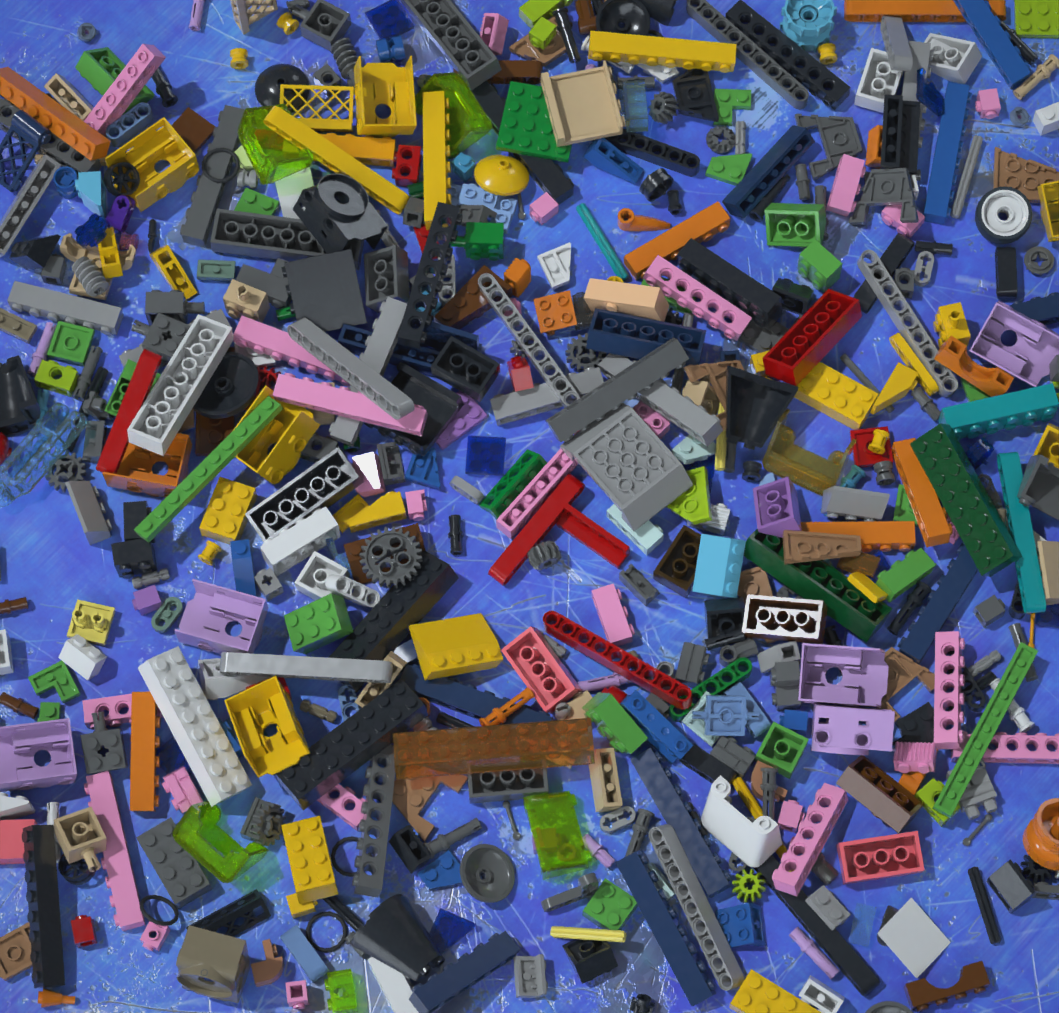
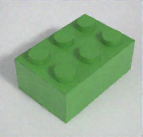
[284,593,353,654]
[582,692,648,754]

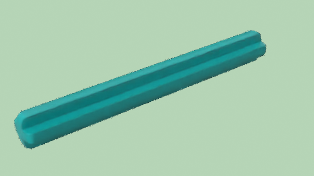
[576,203,628,281]

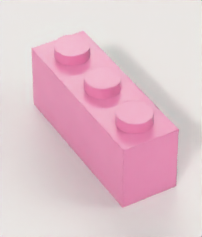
[826,154,866,217]
[591,583,635,647]

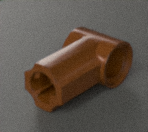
[575,0,597,35]

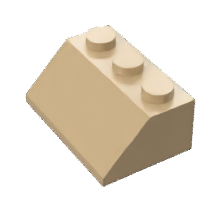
[1036,541,1059,605]

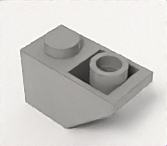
[757,641,801,673]

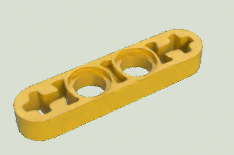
[889,333,939,396]

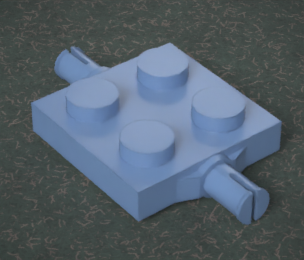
[692,695,759,736]

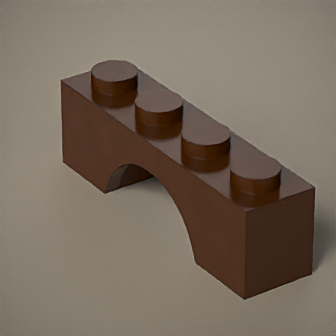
[904,961,990,1012]

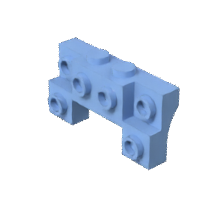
[448,183,517,234]

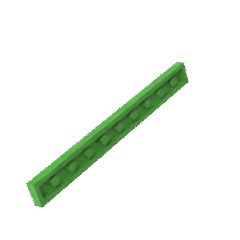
[134,396,283,543]
[933,642,1038,818]

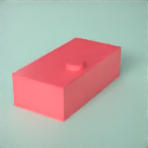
[501,626,582,714]
[0,819,38,864]
[836,831,925,885]

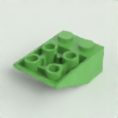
[104,359,161,416]

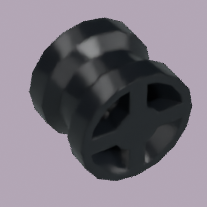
[742,461,762,482]

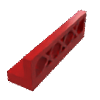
[556,504,630,569]

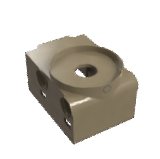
[176,925,250,1003]

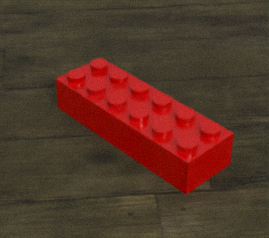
[762,289,862,386]

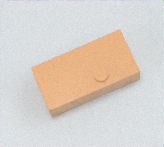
[584,278,669,322]

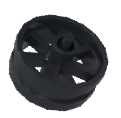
[104,162,140,196]
[639,168,673,202]
[58,853,96,885]

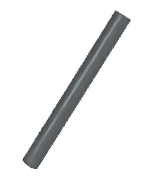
[840,353,895,413]

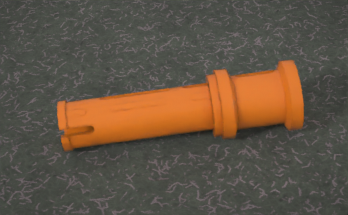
[479,687,535,734]

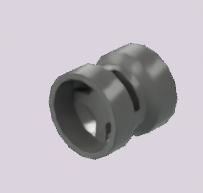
[873,461,895,486]

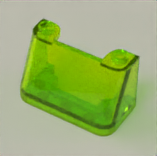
[415,72,492,159]
[238,104,313,185]
[523,791,592,880]
[173,801,269,883]

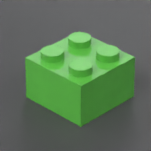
[797,240,843,293]
[755,721,809,779]
[583,878,638,930]

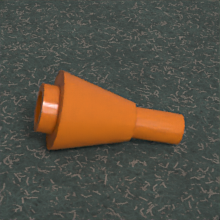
[37,988,75,1008]

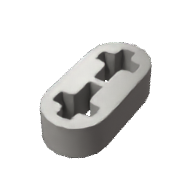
[914,251,934,287]
[449,476,484,504]
[600,806,636,834]

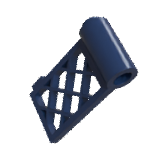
[0,110,51,192]

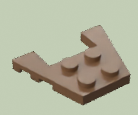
[684,360,744,432]
[876,647,935,722]
[392,761,468,842]

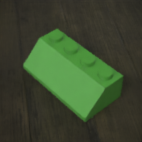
[75,47,155,115]

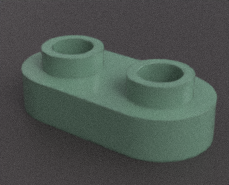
[151,597,183,633]

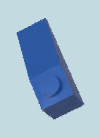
[583,138,644,184]
[230,539,257,597]

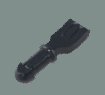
[148,219,157,254]

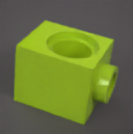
[529,16,557,50]

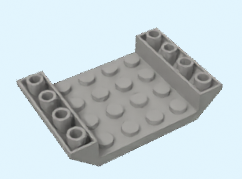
[560,403,693,531]

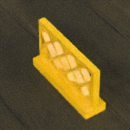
[279,84,354,132]

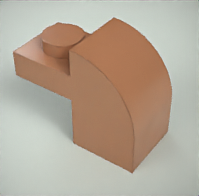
[750,761,788,802]
[251,939,284,987]

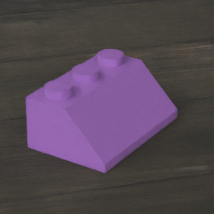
[753,476,802,538]

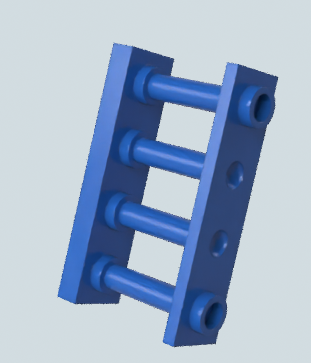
[620,690,693,764]

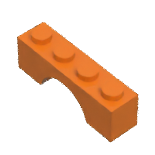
[934,336,1014,397]

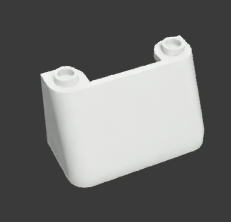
[701,775,782,868]

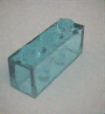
[619,80,648,132]

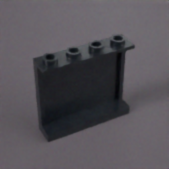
[281,248,367,332]
[364,362,464,457]

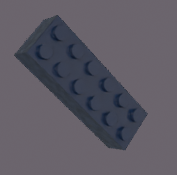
[586,308,706,368]

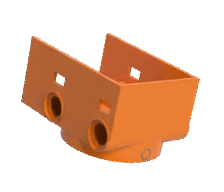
[102,433,193,497]

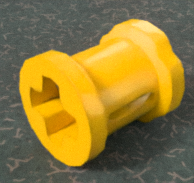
[868,429,890,454]
[197,540,222,566]

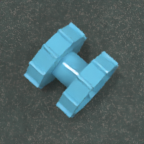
[779,0,837,53]

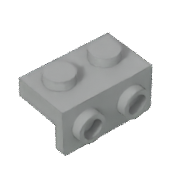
[805,885,851,931]
[513,954,548,998]

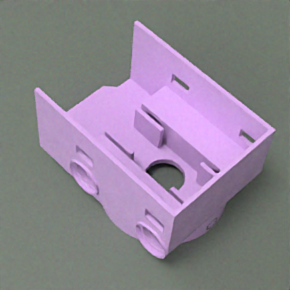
[969,300,1059,387]
[174,579,269,655]
[798,643,889,708]
[811,704,896,755]
[0,718,77,792]

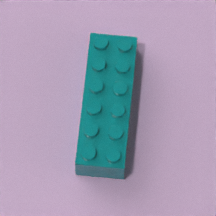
[938,383,1059,441]

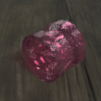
[119,232,139,250]

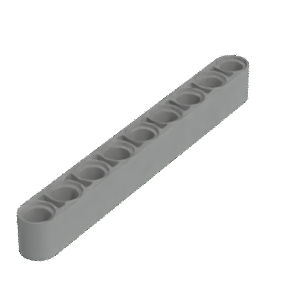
[857,250,958,398]
[478,273,580,408]
[287,318,415,420]
[220,652,393,683]
[649,824,744,991]

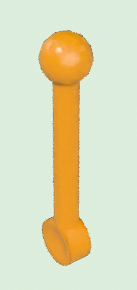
[1028,613,1035,648]

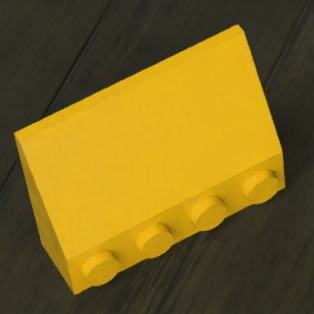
[409,613,503,681]

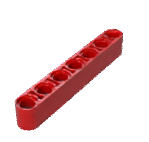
[96,349,163,474]
[488,473,585,586]

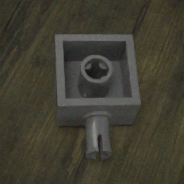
[292,0,351,51]
[145,290,205,326]
[131,313,191,363]
[80,711,128,774]

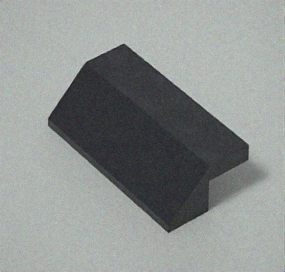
[880,95,921,175]

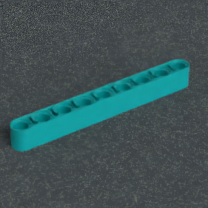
[997,452,1046,614]

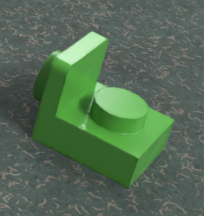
[37,702,61,722]

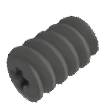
[330,38,362,80]

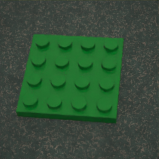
[496,81,572,163]

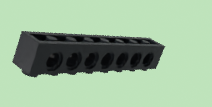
[725,0,851,110]
[397,202,463,349]

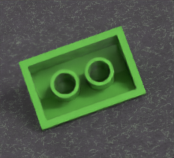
[765,203,826,247]

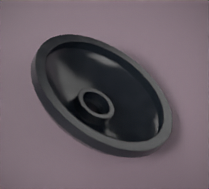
[596,0,650,36]
[255,64,310,113]

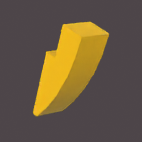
[95,227,123,279]

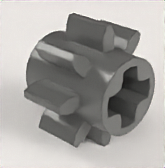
[510,340,532,358]

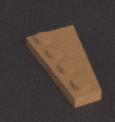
[782,530,862,564]
[737,566,779,644]

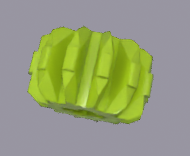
[732,869,766,903]

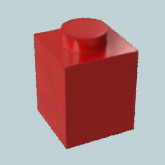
[71,915,97,948]

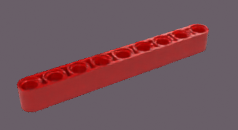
[543,611,692,709]

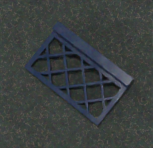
[411,321,482,352]

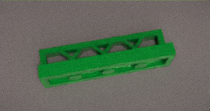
[478,449,547,520]

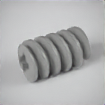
[72,256,109,297]

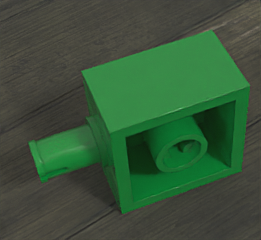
[451,222,505,261]

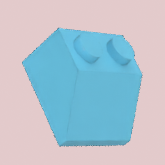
[75,171,106,221]

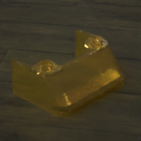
[762,408,856,496]

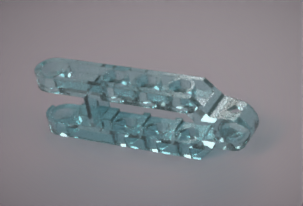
[0,402,87,507]

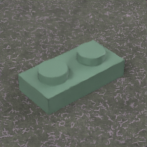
[197,260,236,281]

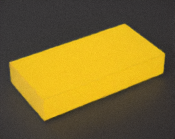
[332,494,369,533]
[847,571,888,603]

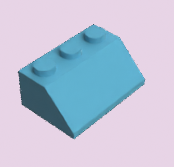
[692,534,746,598]

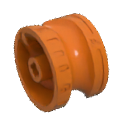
[1023,798,1059,870]

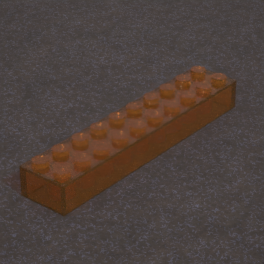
[393,718,595,779]

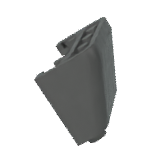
[1017,455,1059,521]

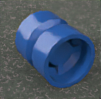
[376,35,406,63]
[53,166,78,199]

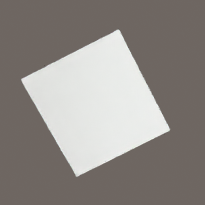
[877,898,951,979]

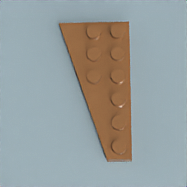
[993,147,1059,203]

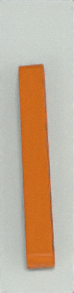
[844,0,1006,22]

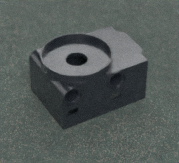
[293,174,388,254]

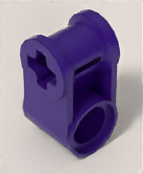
[105,195,136,232]

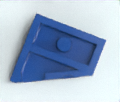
[405,447,441,490]
[417,850,462,891]

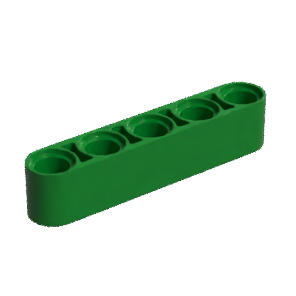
[670,658,752,722]

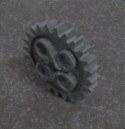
[359,526,423,588]

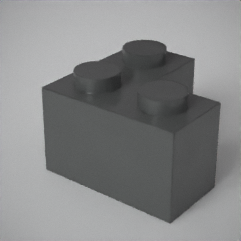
[770,661,801,711]

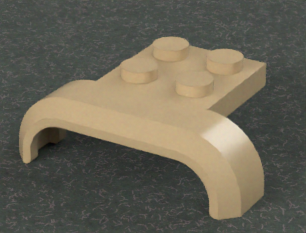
[60,233,136,300]

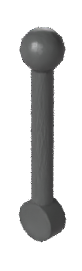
[517,192,526,220]
[502,801,521,840]
[963,814,993,846]

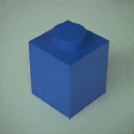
[779,710,808,736]

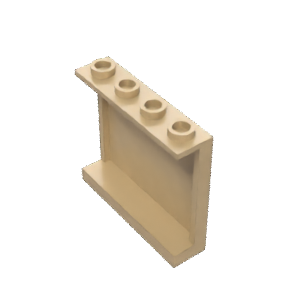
[540,61,625,147]

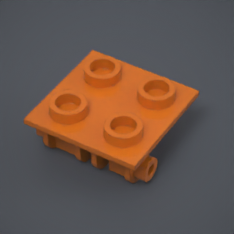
[534,290,577,336]

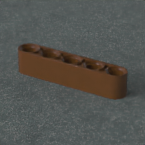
[453,60,543,84]

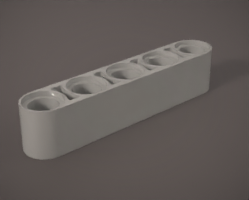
[880,16,913,72]

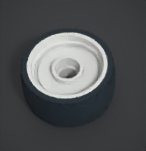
[975,186,1032,244]

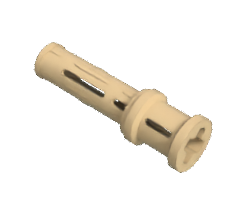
[1013,54,1059,100]

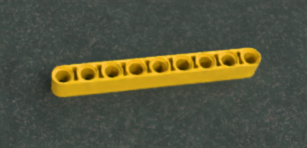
[263,106,410,214]

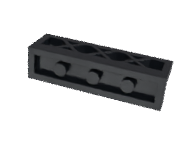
[186,889,271,937]

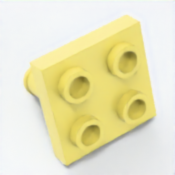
[67,599,115,646]

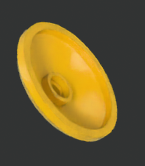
[474,155,529,196]

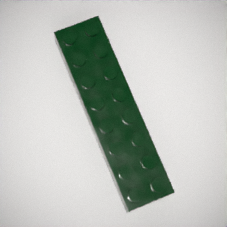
[910,423,1022,577]
[744,529,892,642]

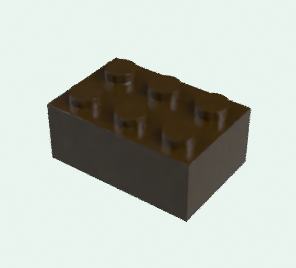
[653,525,701,598]

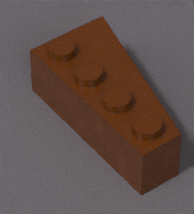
[434,265,513,330]

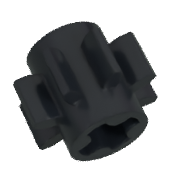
[629,994,655,1013]

